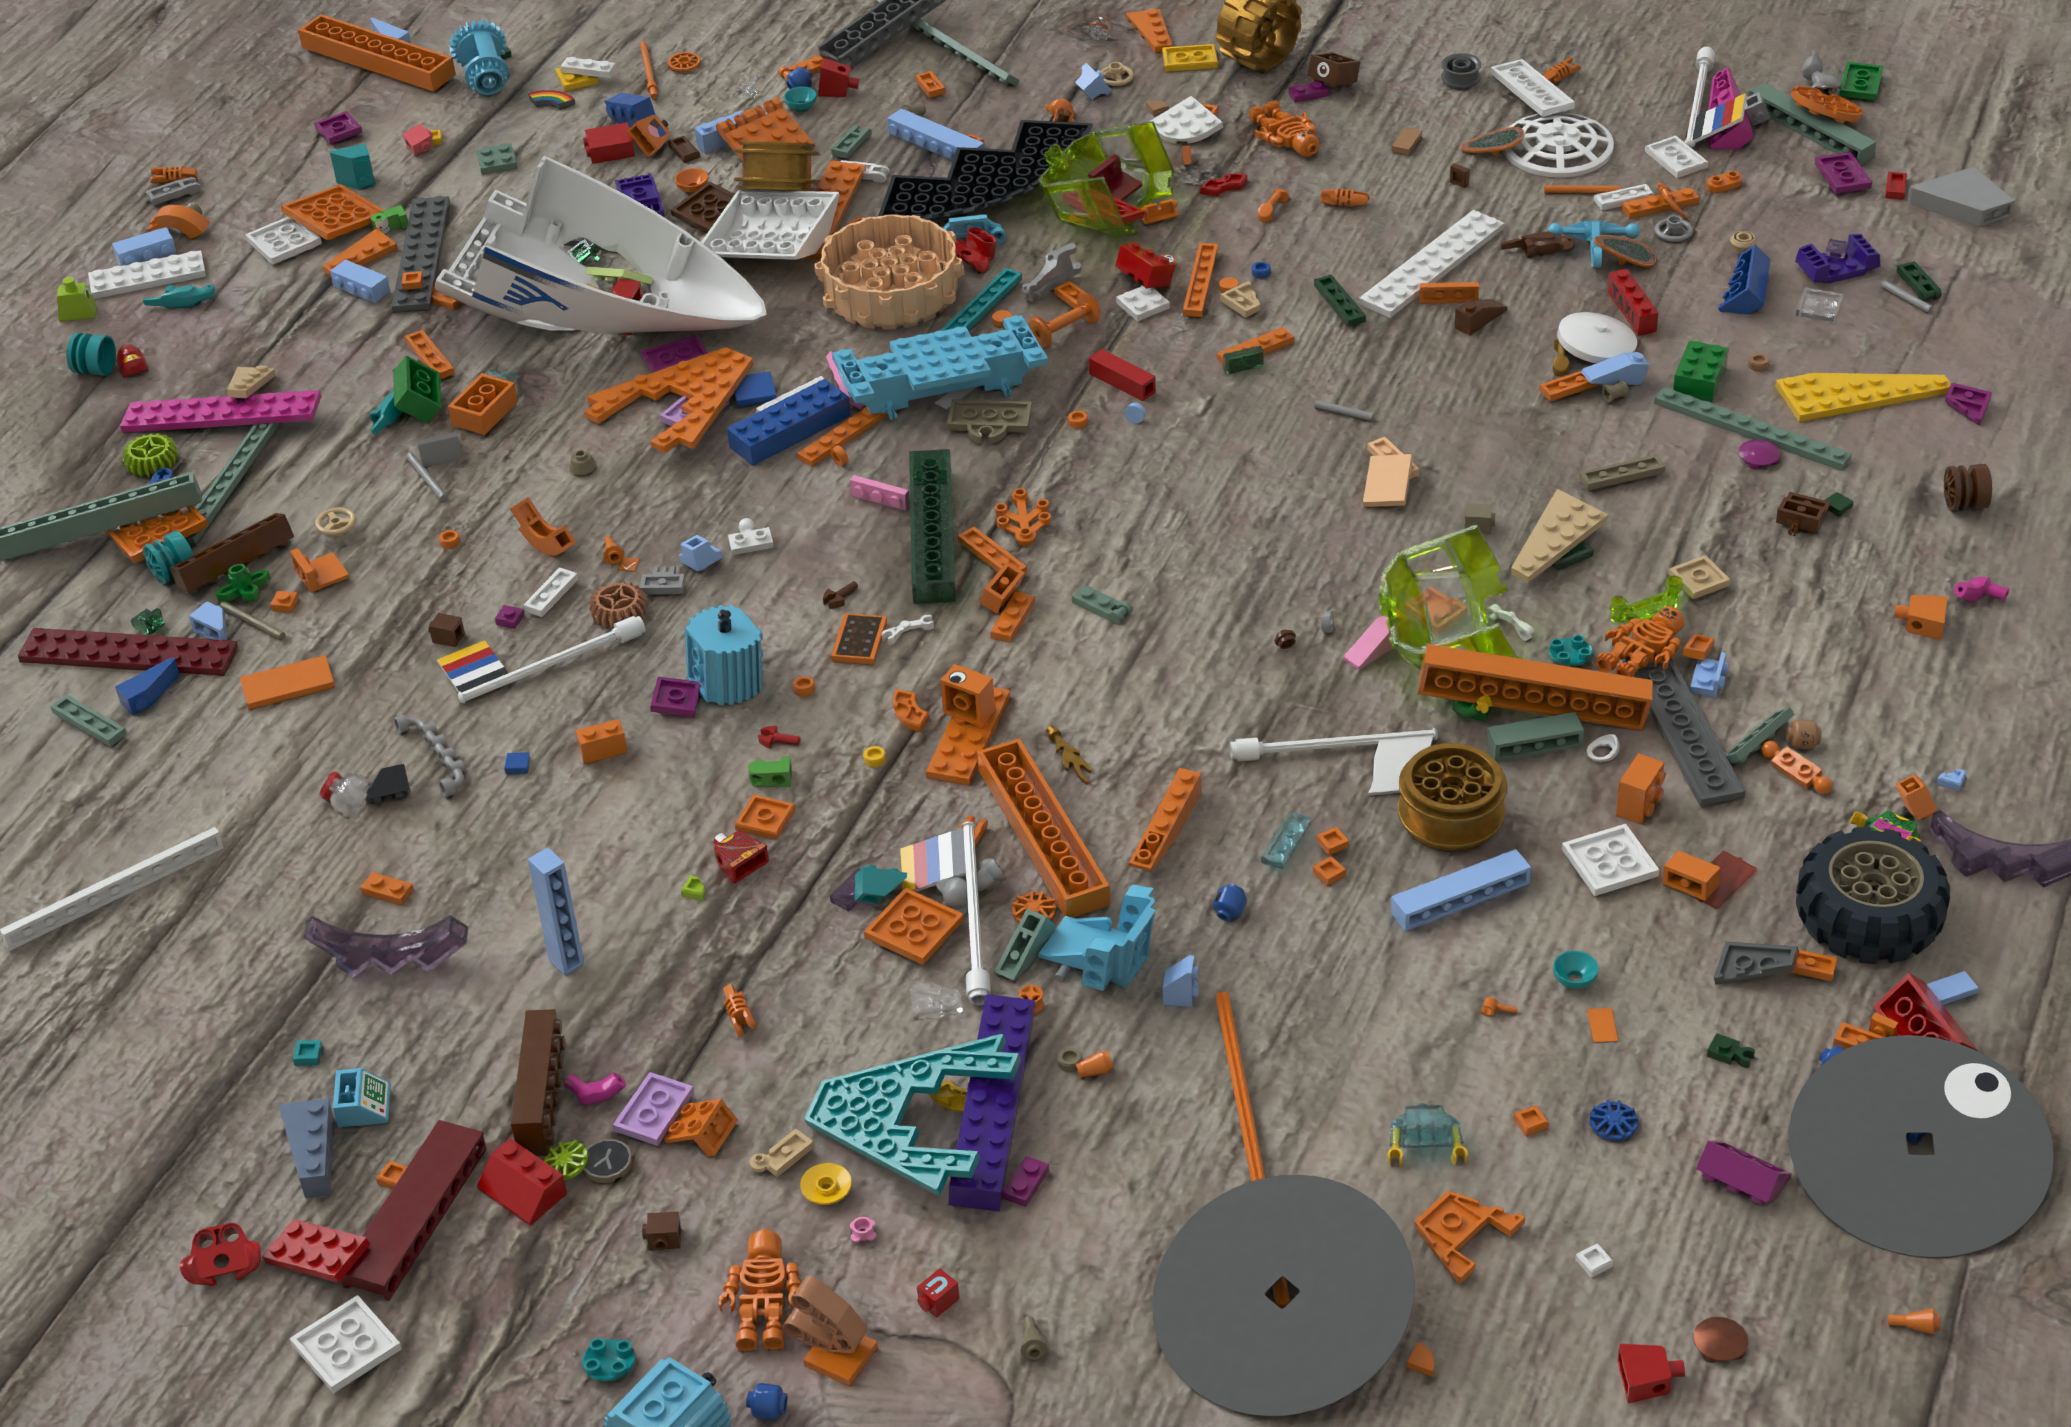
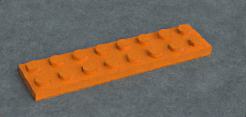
[803,161,866,260]

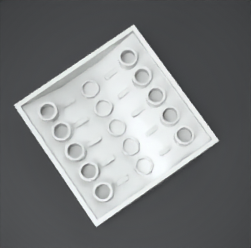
[701,190,840,260]

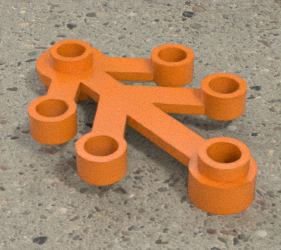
[995,488,1051,546]

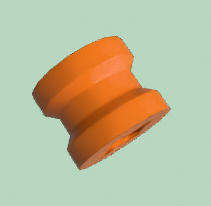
[1019,985,1044,1016]

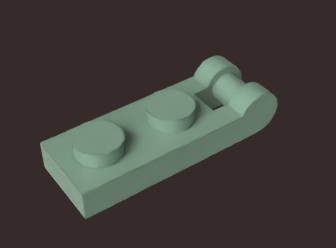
[831,125,872,159]
[1072,585,1133,624]

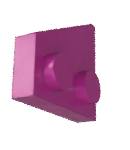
[1945,383,1992,425]

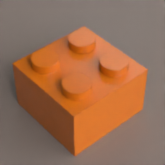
[1616,753,1666,824]

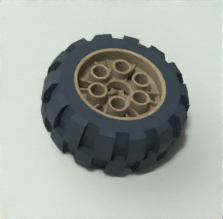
[1796,827,1950,964]

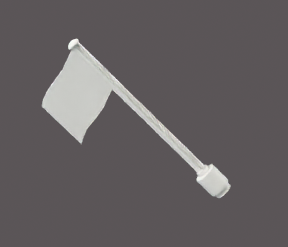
[1230,728,1438,796]

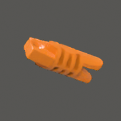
[1543,57,1581,84]
[150,167,198,184]
[1321,189,1370,207]
[723,983,757,1037]

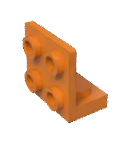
[290,548,349,592]
[664,1099,738,1157]

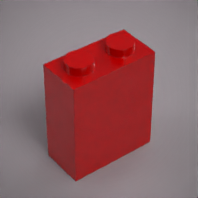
[583,123,635,164]

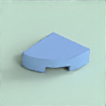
[1936,769,1967,791]

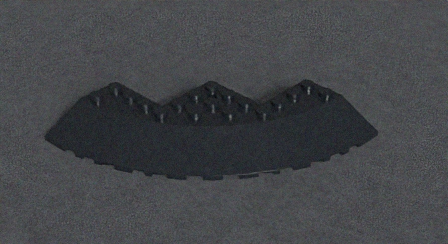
[878,120,1093,219]

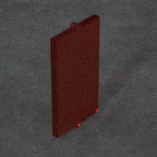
[1691,850,1757,910]

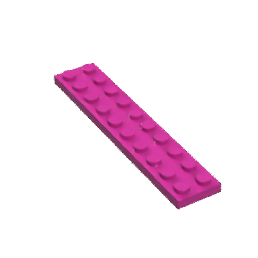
[120,390,322,433]

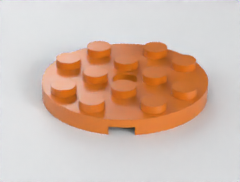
[1791,86,1863,124]

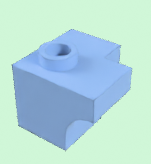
[1075,63,1112,100]
[678,535,723,572]

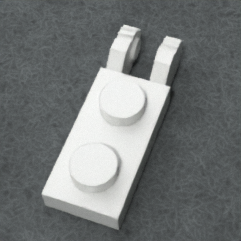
[840,160,890,183]

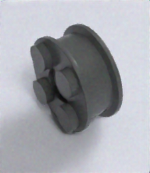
[1441,53,1481,90]

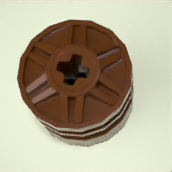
[1944,464,1992,511]

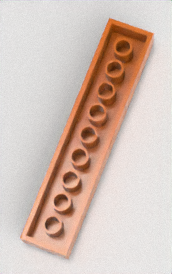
[298,14,456,92]
[1418,644,1653,731]
[977,738,1110,918]

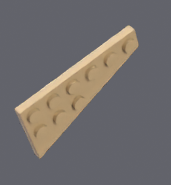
[1511,489,1608,583]

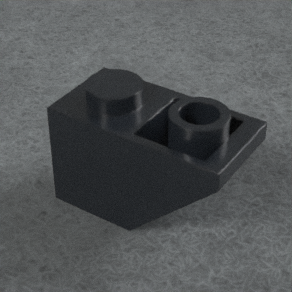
[364,764,410,804]

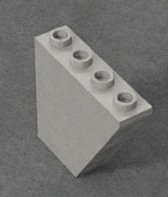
[1908,167,2015,227]

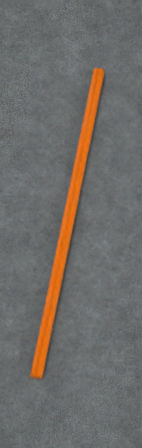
[1216,991,1290,1309]

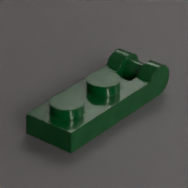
[1896,261,1942,302]

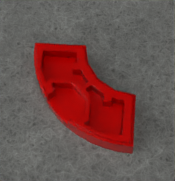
[1200,173,1248,197]

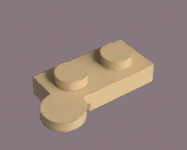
[749,1129,814,1177]

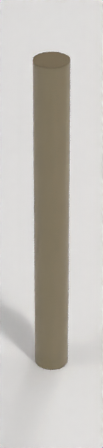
[220,601,285,640]

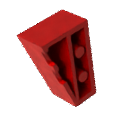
[1115,242,1176,288]

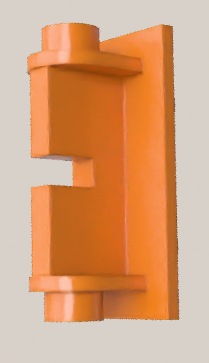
[1140,199,1180,224]

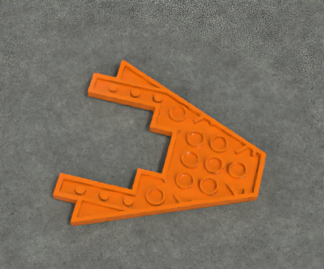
[584,347,754,453]

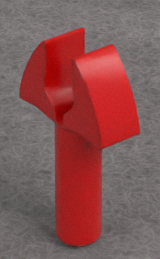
[758,726,801,749]

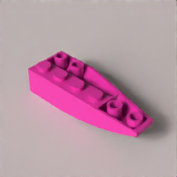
[1708,67,1754,149]

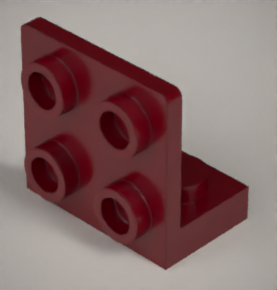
[1088,154,1142,201]

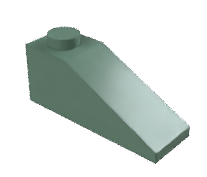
[994,909,1057,982]

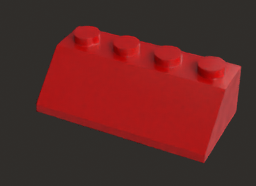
[1873,973,1977,1051]

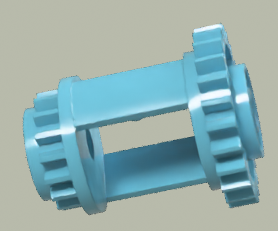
[449,19,509,95]

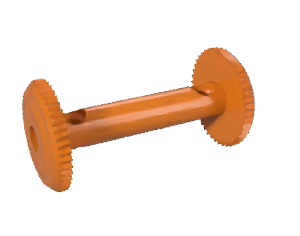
[1029,292,1101,349]

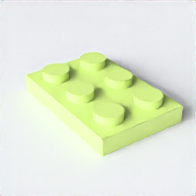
[585,267,653,287]

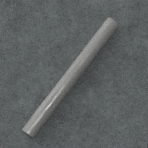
[407,453,448,501]

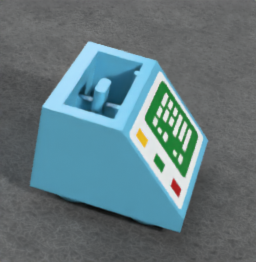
[333,1068,391,1128]

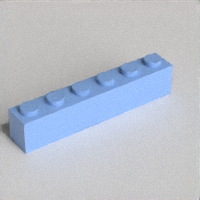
[887,108,984,161]
[528,847,585,975]
[1391,849,1531,931]

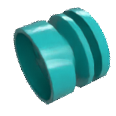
[66,332,116,376]
[142,530,194,585]

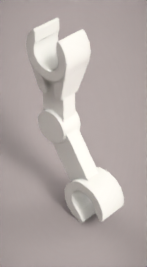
[1487,604,1535,641]
[881,615,934,645]

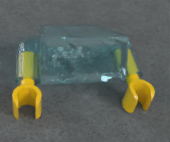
[1387,1103,1468,1166]

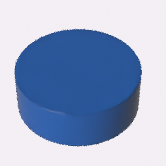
[1252,262,1271,278]

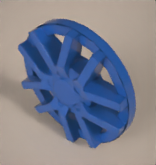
[1590,1100,1638,1141]

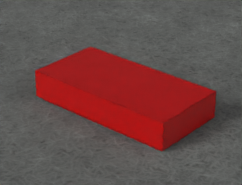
[1885,172,1907,200]

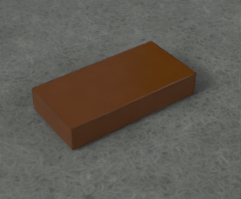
[668,136,700,163]

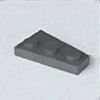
[1714,941,1799,984]

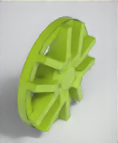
[544,1139,589,1181]

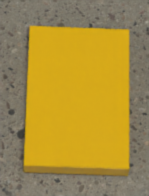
[1162,44,1218,72]

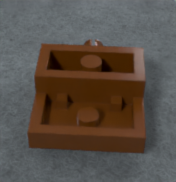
[1776,492,1831,536]

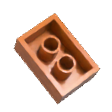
[448,373,518,435]

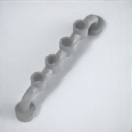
[393,714,465,797]

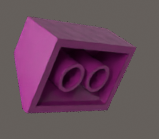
[1696,1141,1792,1205]

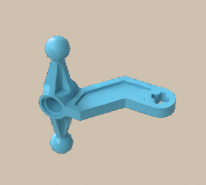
[1547,220,1640,268]

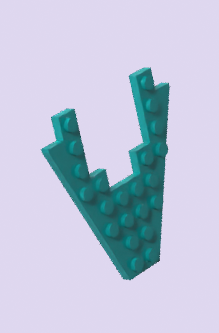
[804,1034,1021,1195]

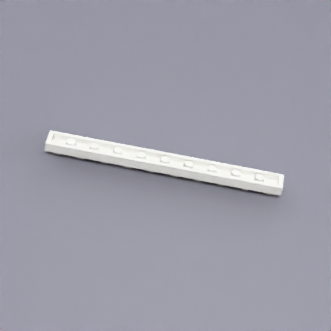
[0,827,224,951]

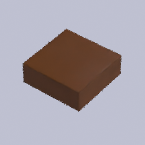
[1450,163,1470,188]

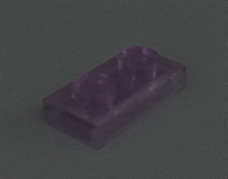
[830,868,860,911]

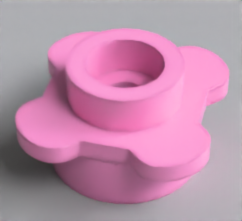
[850,1217,876,1243]

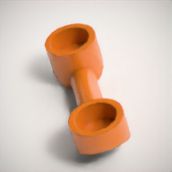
[1258,188,1289,222]

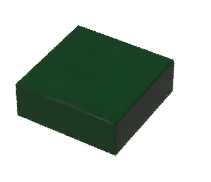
[1825,492,1854,516]

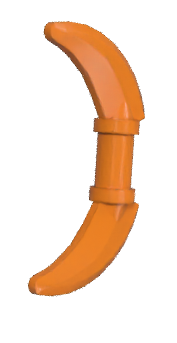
[1657,182,1688,219]

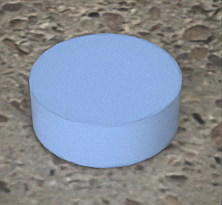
[1125,402,1146,424]

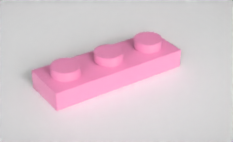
[850,475,910,511]

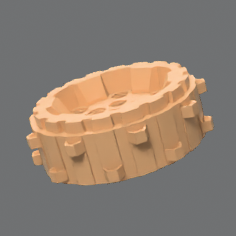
[814,215,965,330]

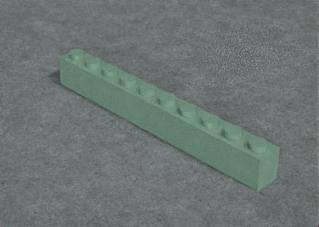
[0,472,202,561]

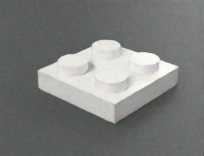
[1116,285,1170,322]

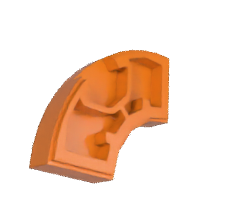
[893,689,929,732]

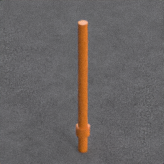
[640,41,658,100]

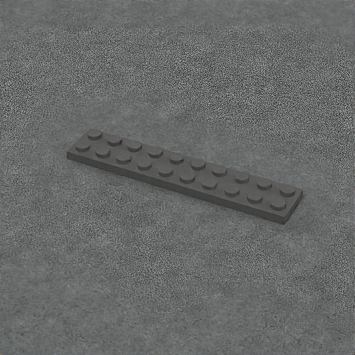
[391,196,450,313]
[1621,654,1745,806]

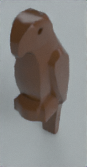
[1501,231,1575,258]

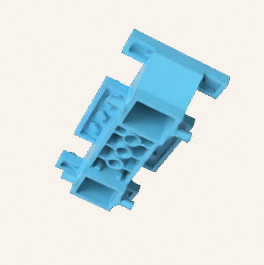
[832,315,1048,420]

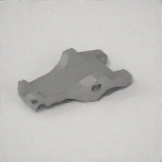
[1022,243,1082,303]

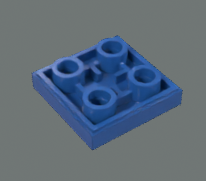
[734,371,777,407]

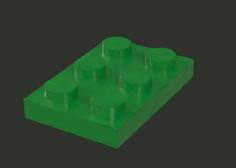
[1839,62,1883,101]

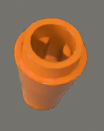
[1076,1050,1114,1078]

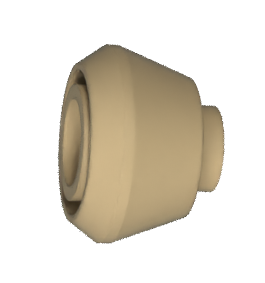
[1730,231,1757,255]

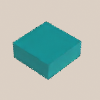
[293,1040,323,1065]

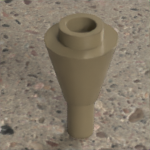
[1021,1316,1047,1360]

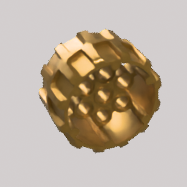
[1215,0,1302,72]

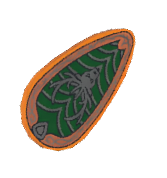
[1460,127,1525,156]
[1594,235,1656,267]

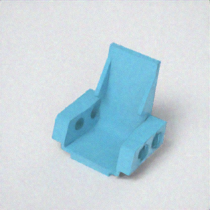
[1038,885,1156,991]

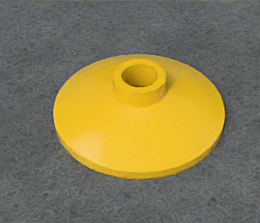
[800,1163,852,1205]

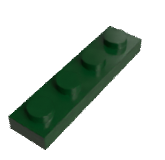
[1314,275,1366,327]

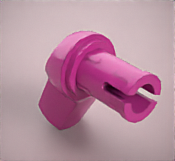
[1954,576,2010,602]
[564,1073,626,1105]

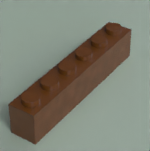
[169,513,294,593]

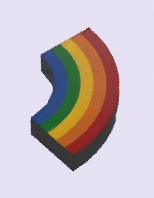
[528,90,575,109]

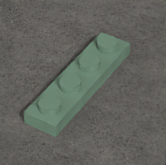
[50,695,127,747]
[1725,707,1795,765]

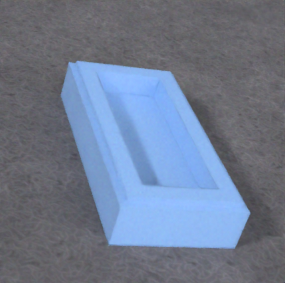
[1927,971,1979,1005]

